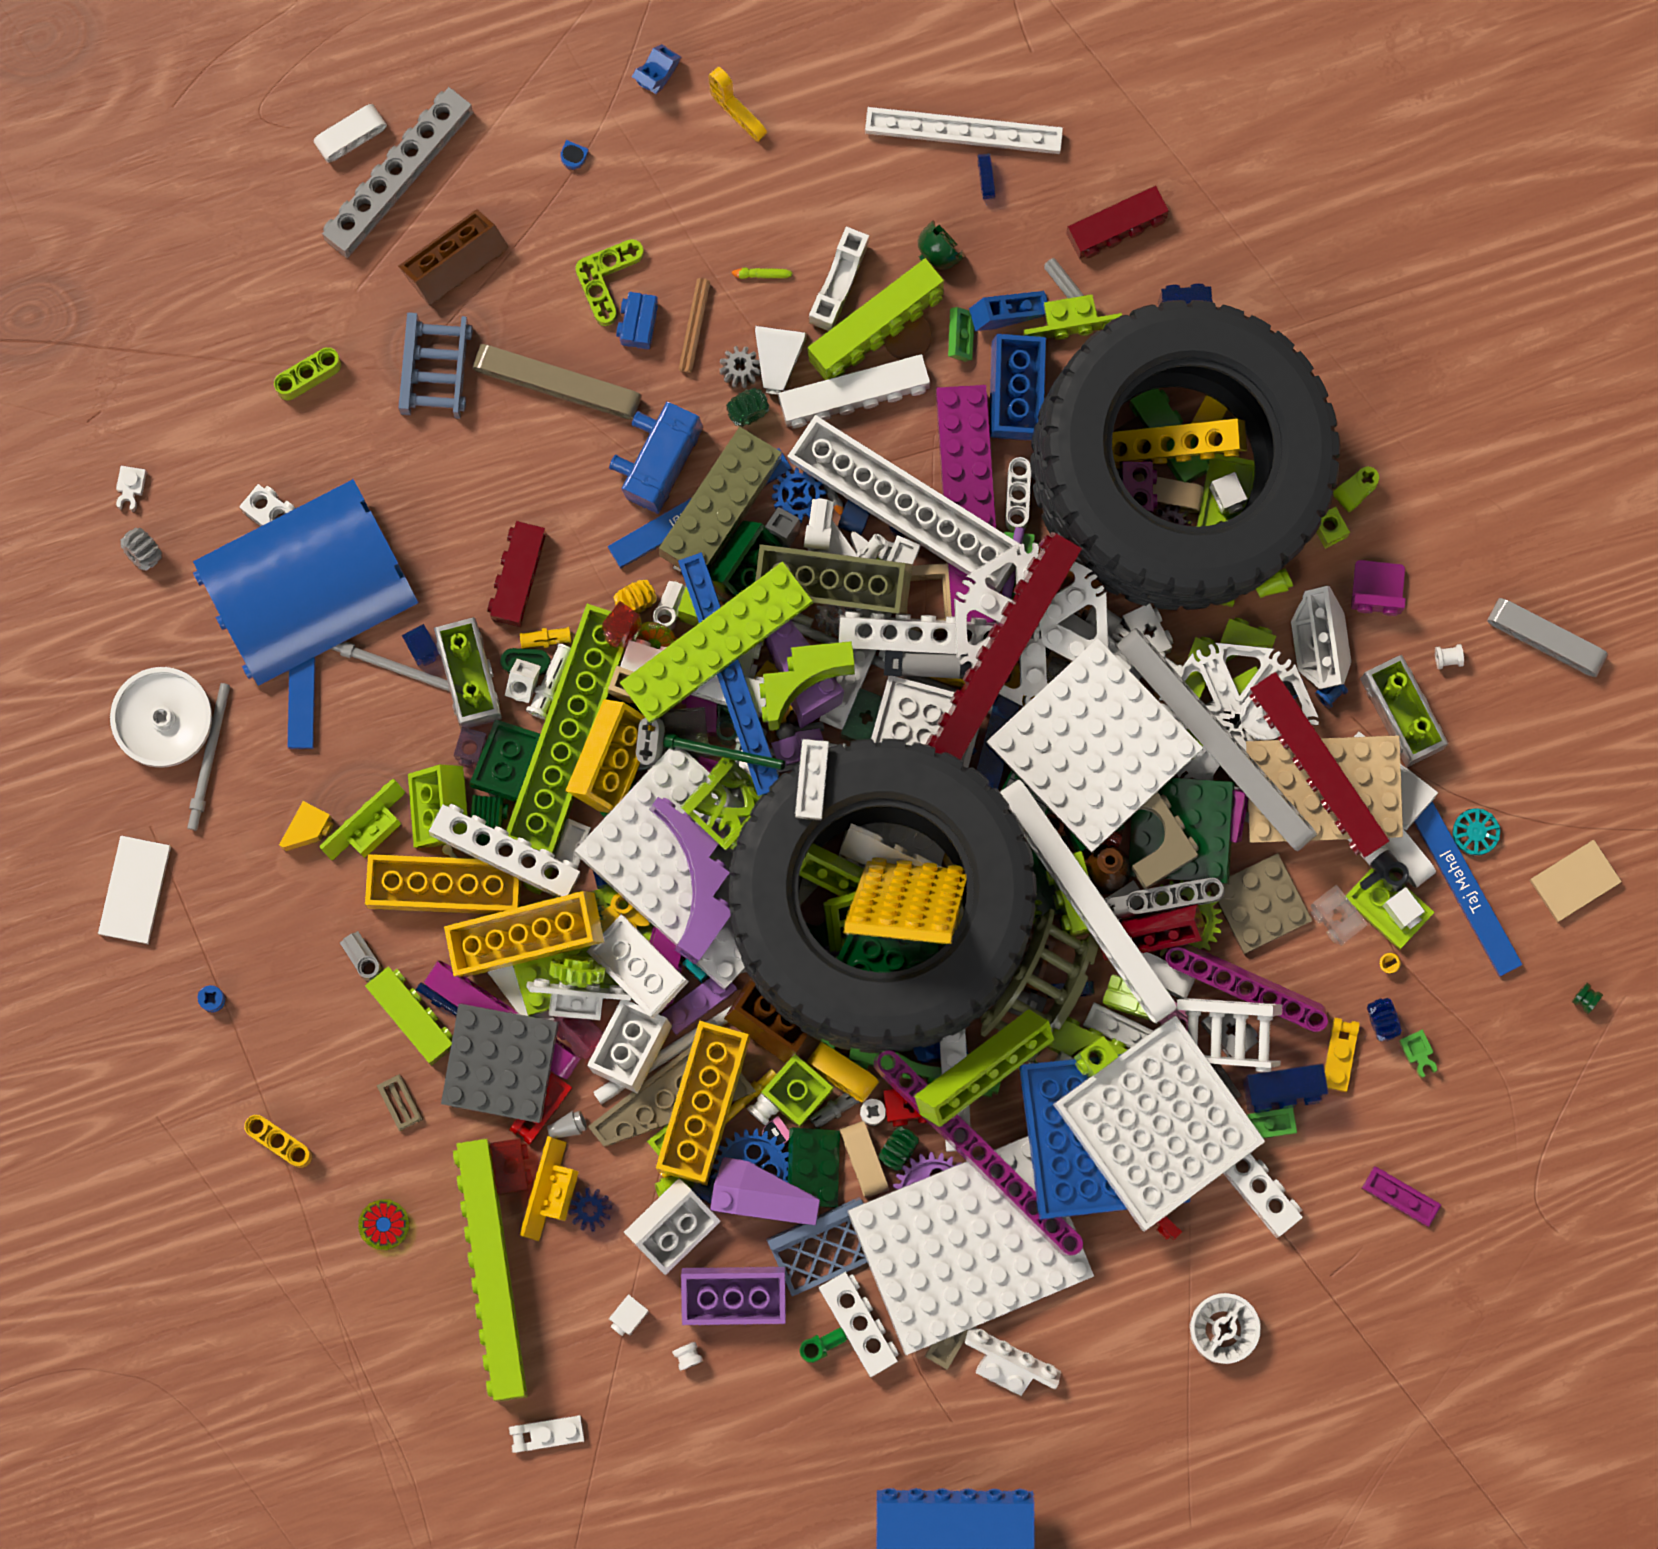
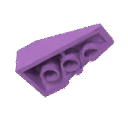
[710,1157,820,1225]

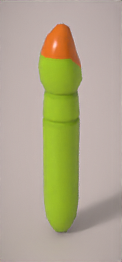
[732,267,793,279]

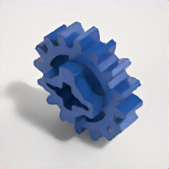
[772,468,826,523]

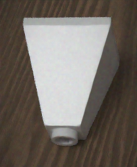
[755,326,807,395]

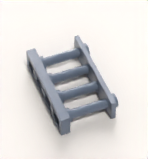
[399,312,472,419]

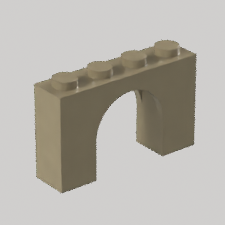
[1132,792,1199,889]

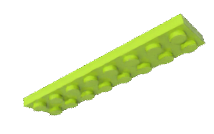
[620,561,813,724]

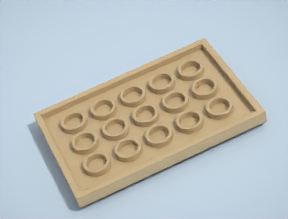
[1246,735,1403,842]

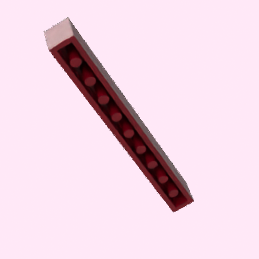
[926,532,1082,760]

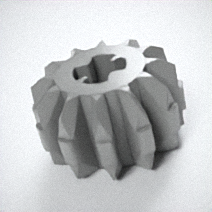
[719,346,761,388]
[120,527,162,571]

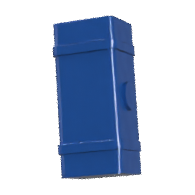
[609,402,704,514]

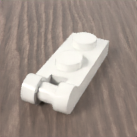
[509,1416,584,1453]

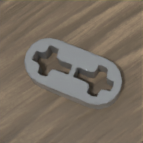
[636,718,665,765]

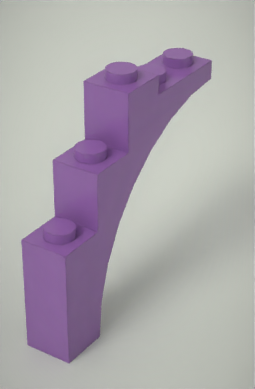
[649,797,731,964]

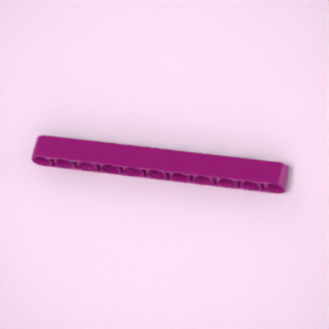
[873,1050,1083,1256]

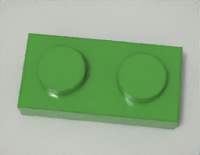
[948,307,974,362]
[1246,1107,1297,1138]

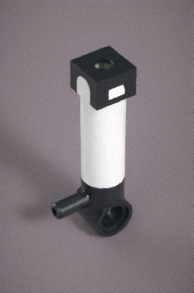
[1348,839,1409,892]

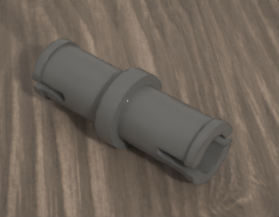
[809,1093,860,1129]

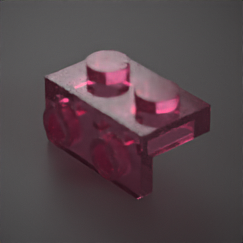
[553,1016,604,1060]

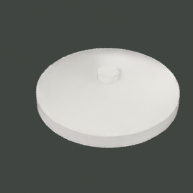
[110,667,212,768]

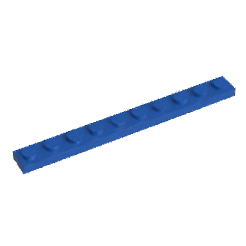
[678,552,779,797]

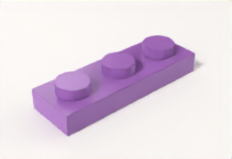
[661,978,737,1036]

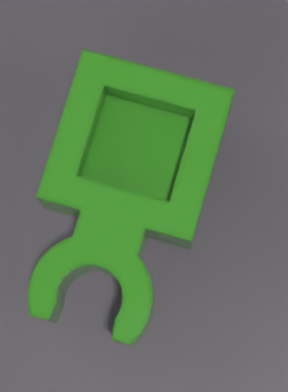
[1399,1030,1437,1078]

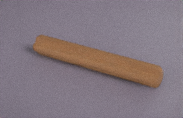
[679,278,710,373]

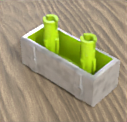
[434,618,502,730]
[1360,655,1449,768]

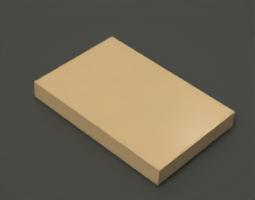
[1529,840,1621,922]

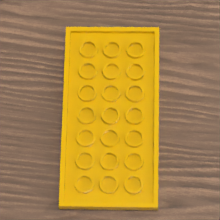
[844,857,967,944]

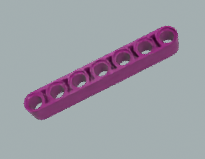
[1166,944,1328,1032]
[424,960,581,1079]

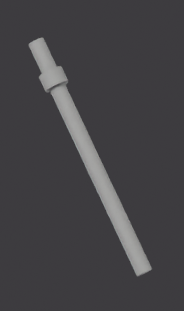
[331,641,464,694]
[187,683,230,831]

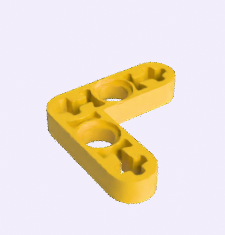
[708,67,767,141]

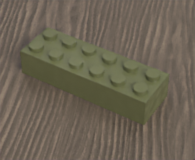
[659,427,782,570]
[755,545,913,614]

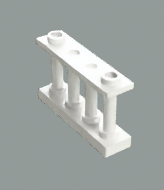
[1177,998,1282,1072]

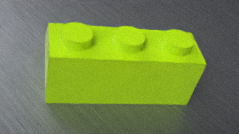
[408,764,467,848]

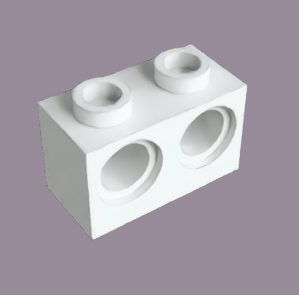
[239,484,296,527]

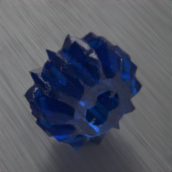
[1367,998,1402,1042]
[569,1188,612,1232]

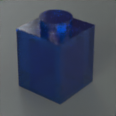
[402,624,440,666]

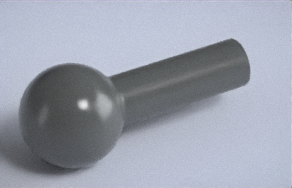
[776,721,824,740]

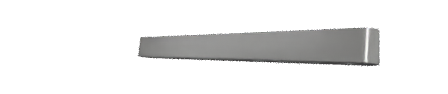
[1117,628,1317,851]

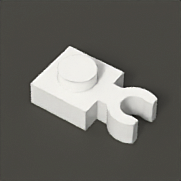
[116,466,147,512]

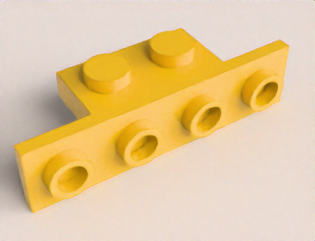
[520,1136,579,1241]

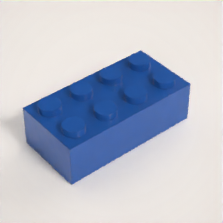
[989,334,1046,440]

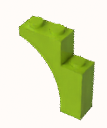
[1185,618,1276,698]
[759,641,855,730]

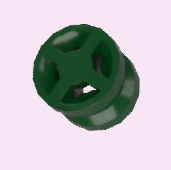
[1571,982,1603,1014]

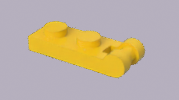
[1321,1017,1360,1092]

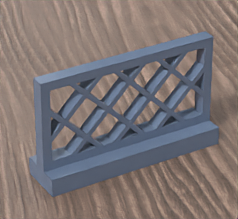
[766,1197,867,1297]

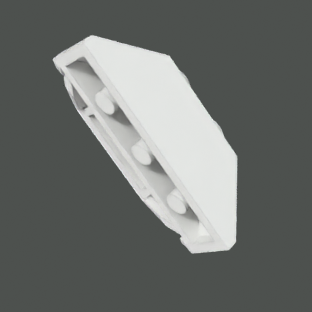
[1291,586,1351,689]

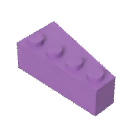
[765,620,844,728]

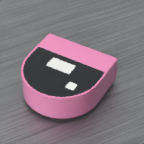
[762,1116,789,1146]

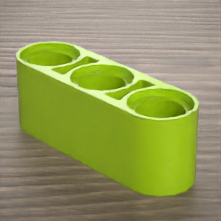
[274,347,341,400]

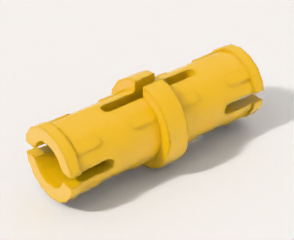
[520,627,571,649]

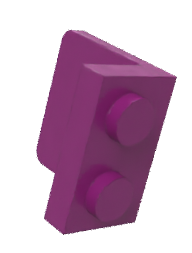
[1351,560,1405,616]

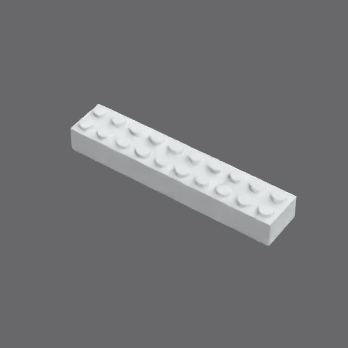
[787,415,1026,593]

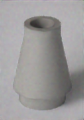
[547,1111,587,1139]

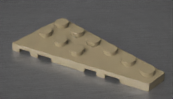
[588,1046,756,1148]

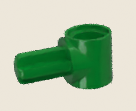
[800,1328,847,1363]

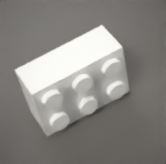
[587,1000,672,1094]
[624,1178,720,1275]

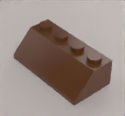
[398,209,509,305]

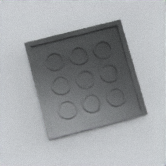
[441,1003,559,1123]

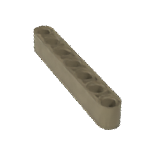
[473,344,642,420]

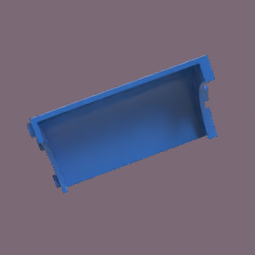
[193,479,418,686]

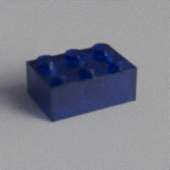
[1242,1064,1328,1113]

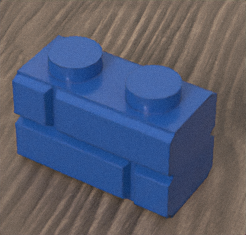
[616,292,659,350]

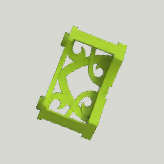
[680,758,761,850]

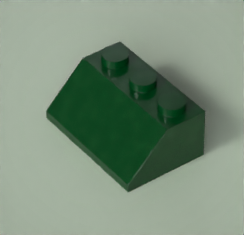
[709,520,783,601]

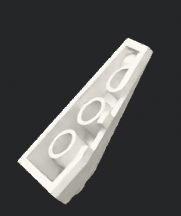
[840,823,942,867]

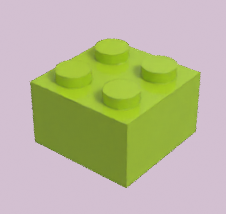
[761,1054,833,1128]

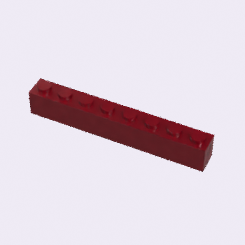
[1249,671,1390,858]

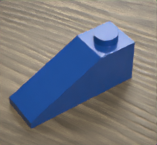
[969,291,1048,331]

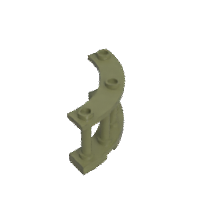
[981,908,1099,1063]

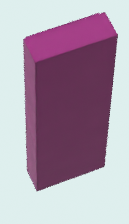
[1361,1166,1441,1227]

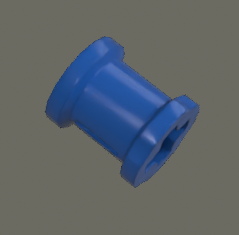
[1315,684,1348,709]

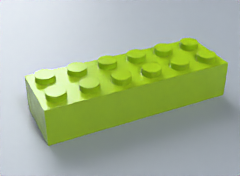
[808,258,944,380]

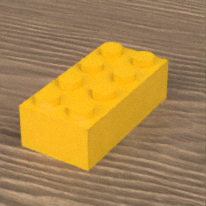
[566,699,655,813]

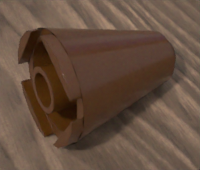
[1084,844,1130,894]

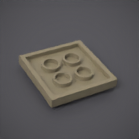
[1210,853,1312,955]

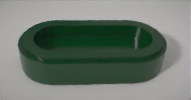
[500,648,551,676]

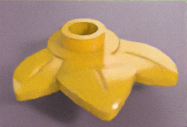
[600,893,649,932]

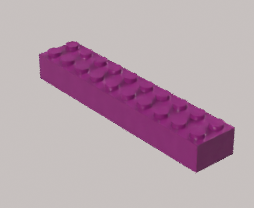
[936,385,1000,636]

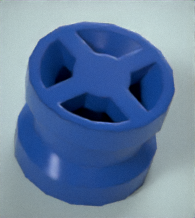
[197,985,226,1013]

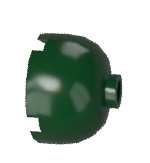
[917,220,965,270]

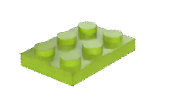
[1343,868,1435,950]

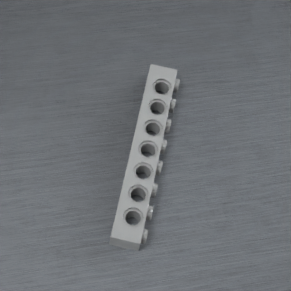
[322,87,473,258]

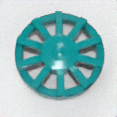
[1452,808,1500,856]

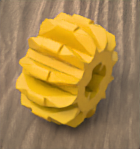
[613,580,657,617]

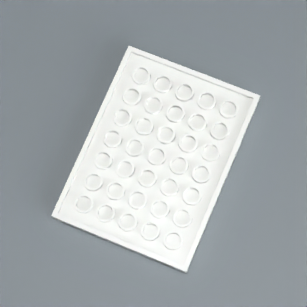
[574,748,818,989]
[847,1136,1094,1355]

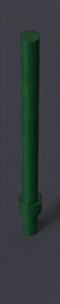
[663,733,785,770]

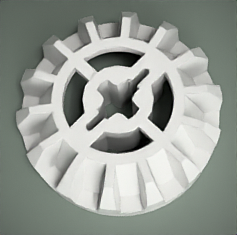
[1189,1293,1260,1364]

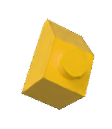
[279,801,333,851]

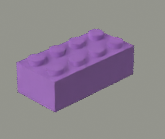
[681,1267,786,1325]

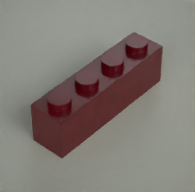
[1066,185,1169,259]
[487,521,547,628]
[1100,904,1205,961]

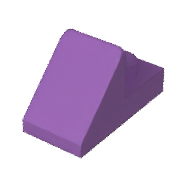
[772,728,823,766]

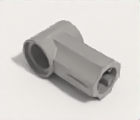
[340,931,383,982]

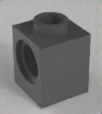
[765,507,801,548]

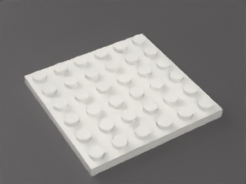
[987,638,1203,853]
[1053,1016,1265,1231]

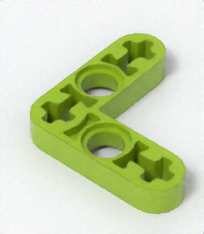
[575,239,644,326]

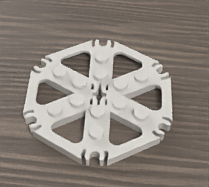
[954,543,1108,706]
[1159,643,1319,790]

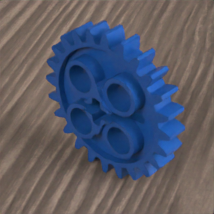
[711,1129,789,1183]

